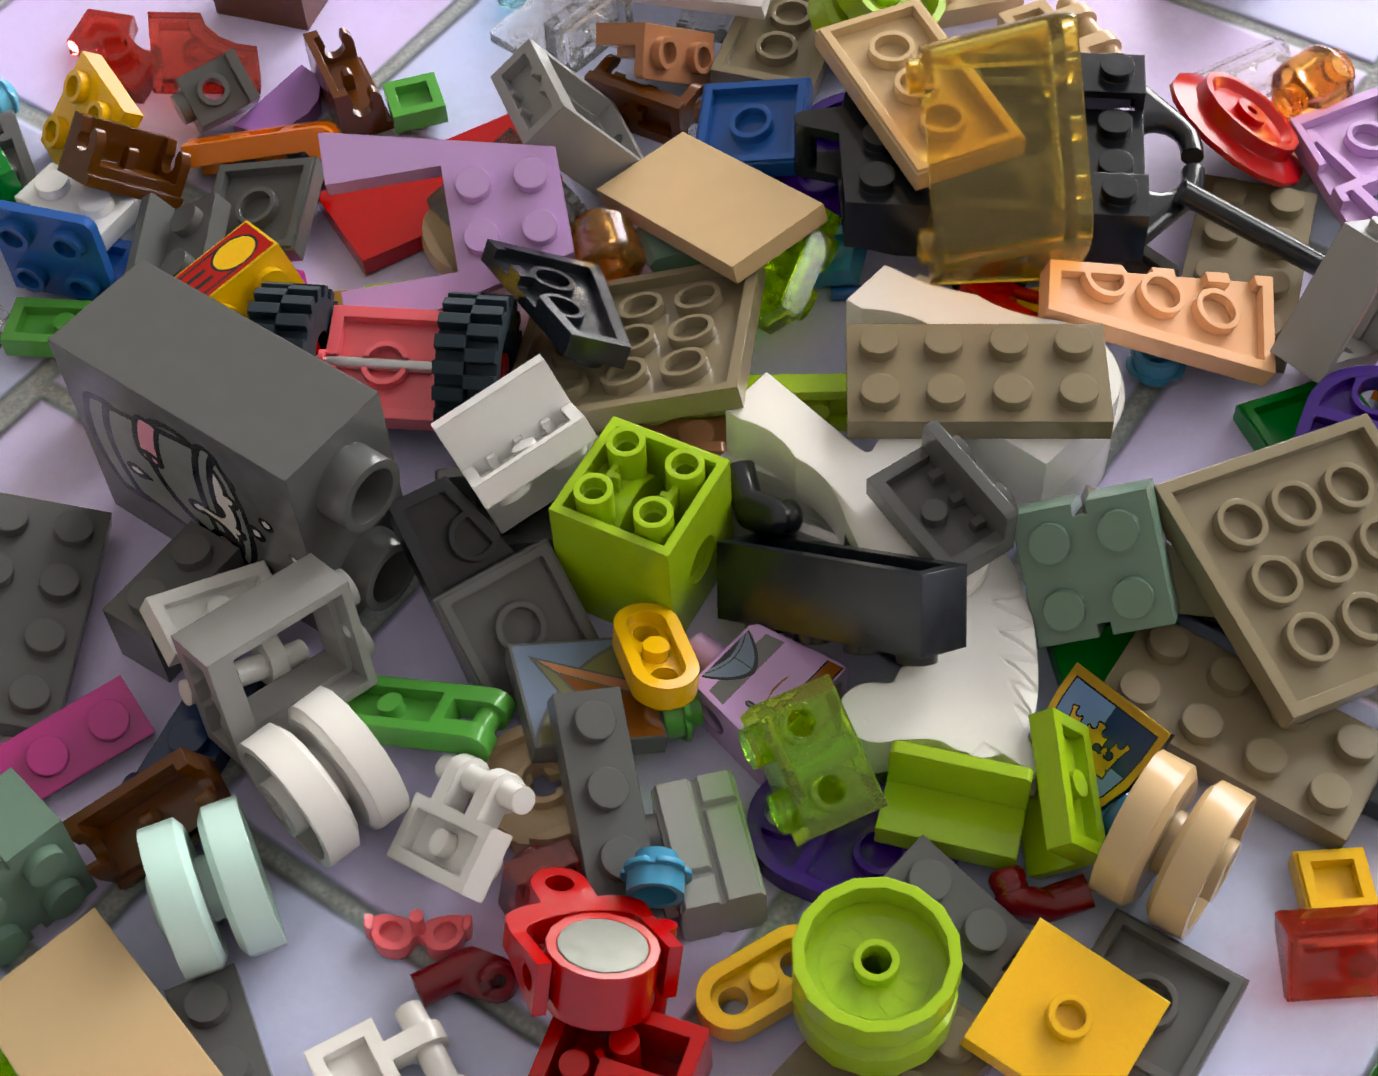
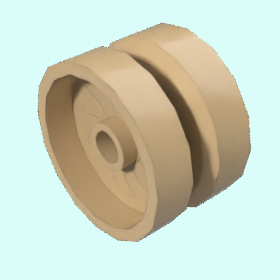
[1088,749,1256,941]

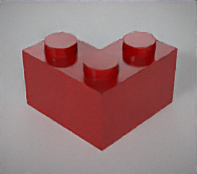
[528,1010,713,1076]

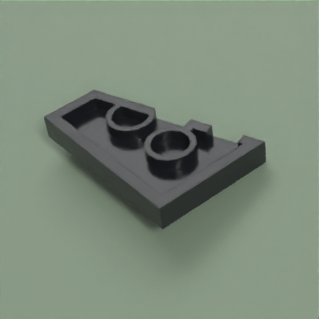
[481,239,631,369]
[386,476,516,683]

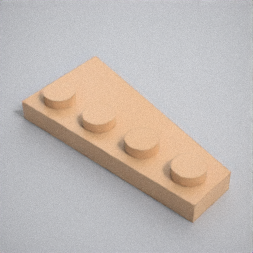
[1038,259,1276,387]

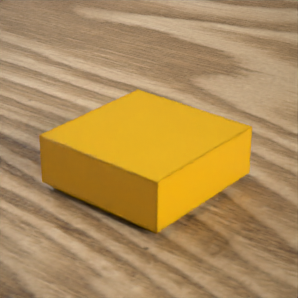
[1288,847,1378,927]

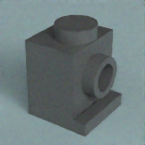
[170,48,260,134]

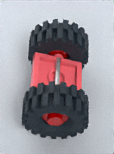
[247,282,523,444]

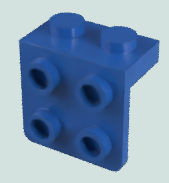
[0,200,132,301]

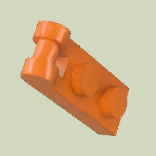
[180,119,342,175]

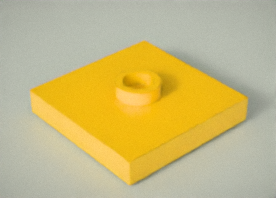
[960,917,1171,1076]

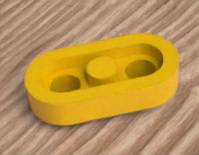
[612,603,700,711]
[696,924,798,1042]

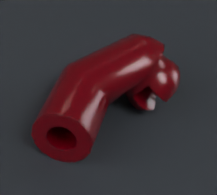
[988,865,1096,925]

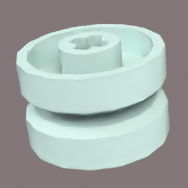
[136,795,288,981]

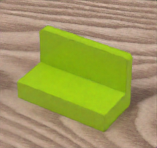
[1022,707,1106,880]
[874,740,1034,869]

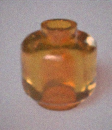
[1271,44,1356,120]
[570,208,646,281]

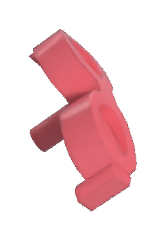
[363,909,473,960]

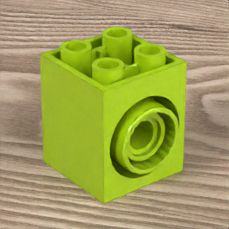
[548,416,733,632]

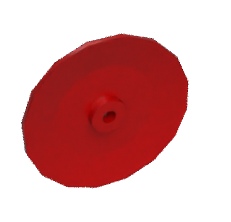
[1169,72,1303,188]

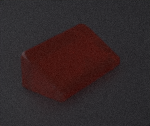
[1275,904,1378,1002]

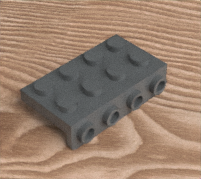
[0,492,112,737]

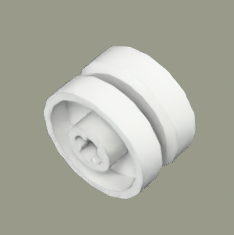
[236,685,410,869]

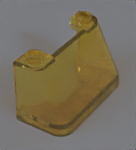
[906,12,1094,285]

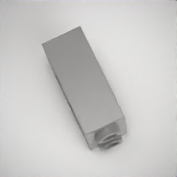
[490,38,644,197]
[1270,216,1378,383]
[171,553,378,769]

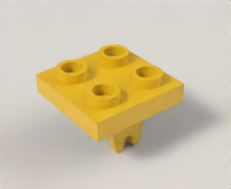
[40,51,144,165]

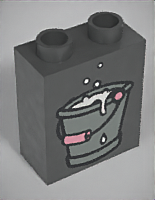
[47,259,415,632]

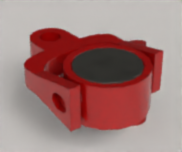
[502,867,683,1031]

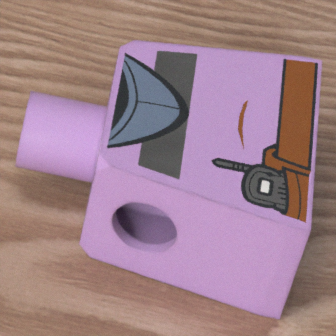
[689,624,847,785]

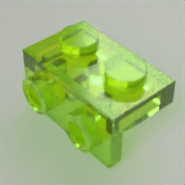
[758,207,843,335]

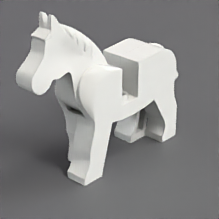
[721,265,1125,796]

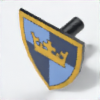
[1047,662,1175,811]

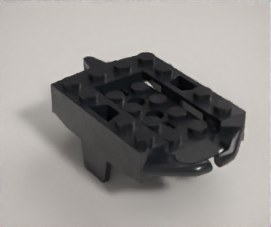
[794,47,1205,290]

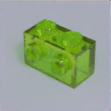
[738,674,888,846]

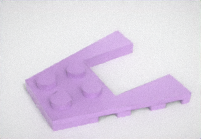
[1289,87,1378,226]
[318,132,576,311]

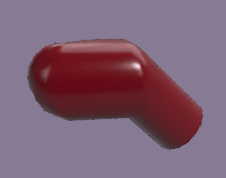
[410,946,519,1008]

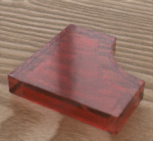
[147,12,261,94]

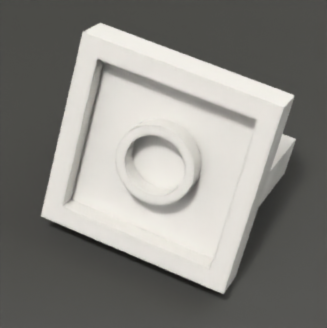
[430,354,598,534]

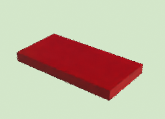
[318,114,564,275]

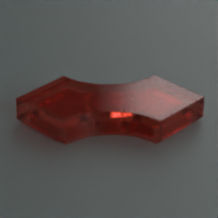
[66,9,164,104]

